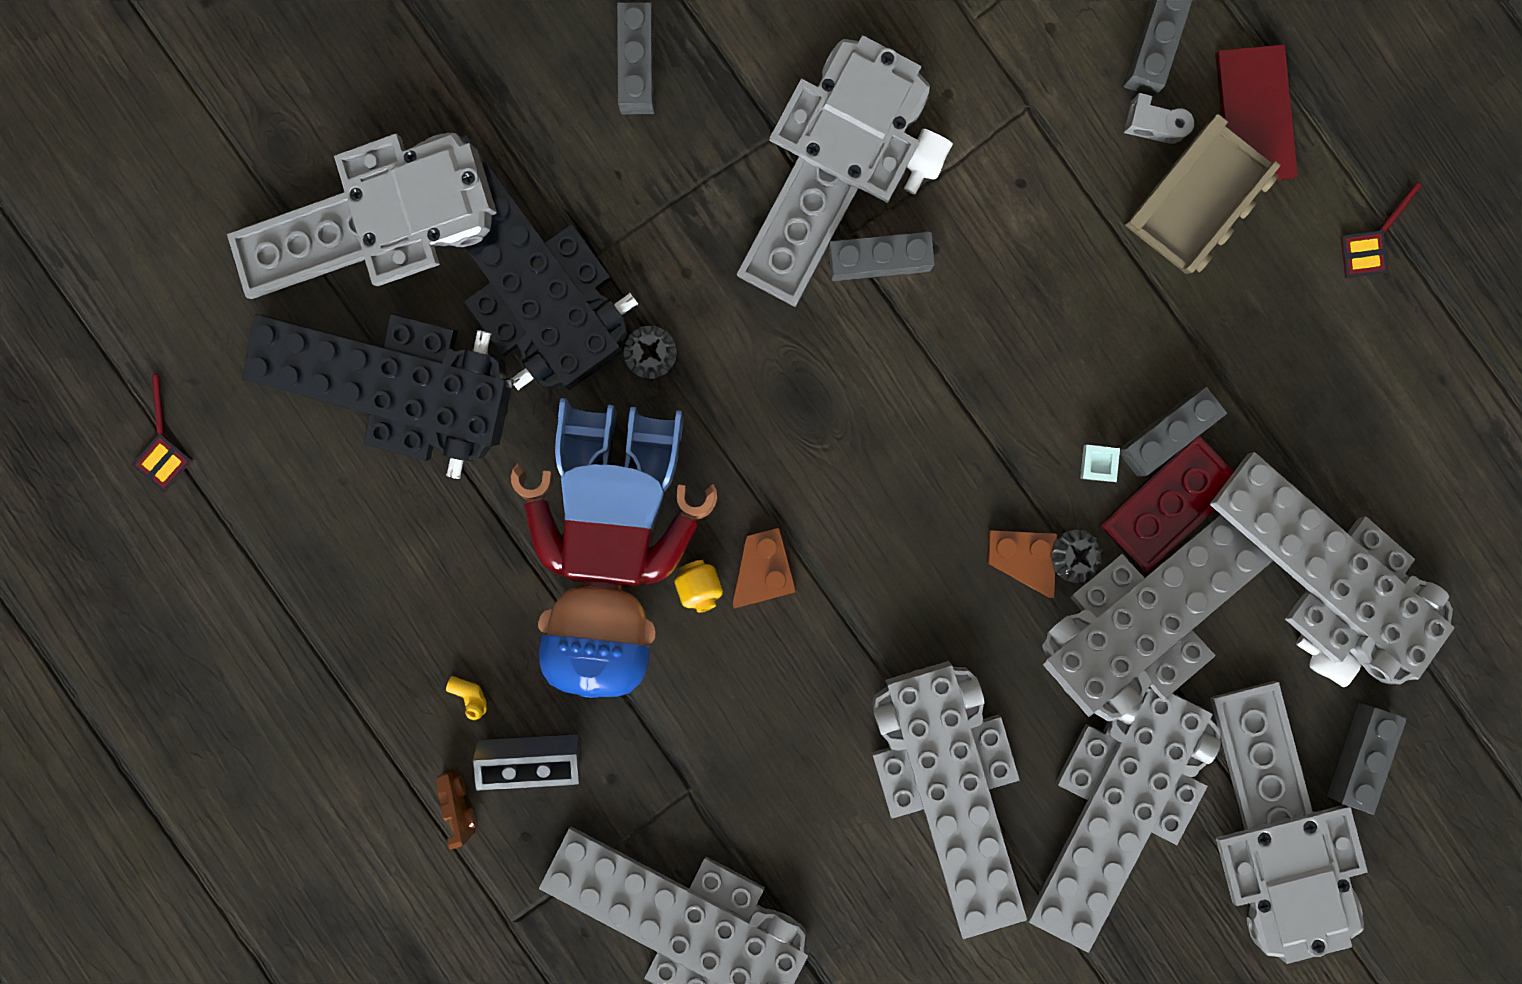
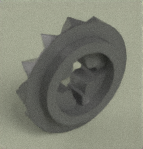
[624,325,677,379]
[1051,530,1103,583]

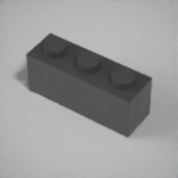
[1123,0,1192,97]
[617,3,654,114]
[829,232,935,281]
[1120,387,1228,477]
[1327,702,1407,815]
[473,734,581,791]

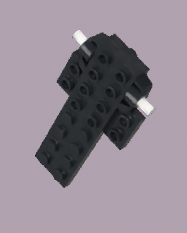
[462,135,638,390]
[242,314,514,479]

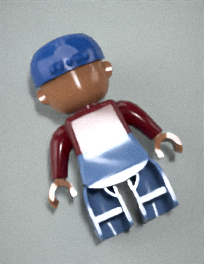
[511,398,717,698]

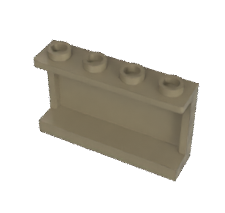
[1125,114,1281,274]

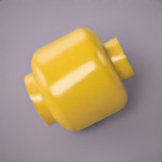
[674,560,723,613]

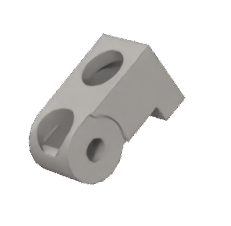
[1123,93,1194,144]

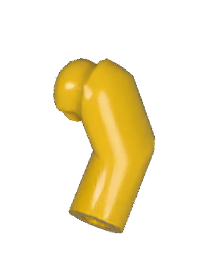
[446,676,487,720]

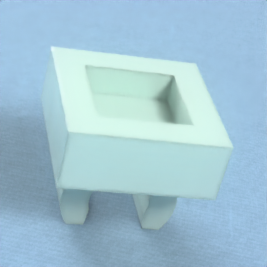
[1080,445,1120,482]

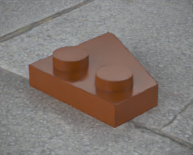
[733,528,796,608]
[987,530,1057,598]
[435,769,477,850]

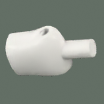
[904,129,953,195]
[1296,635,1362,687]

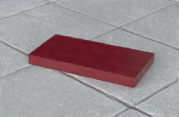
[1215,45,1298,180]
[1099,435,1234,574]

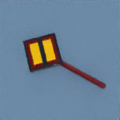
[1341,182,1421,278]
[131,373,193,493]

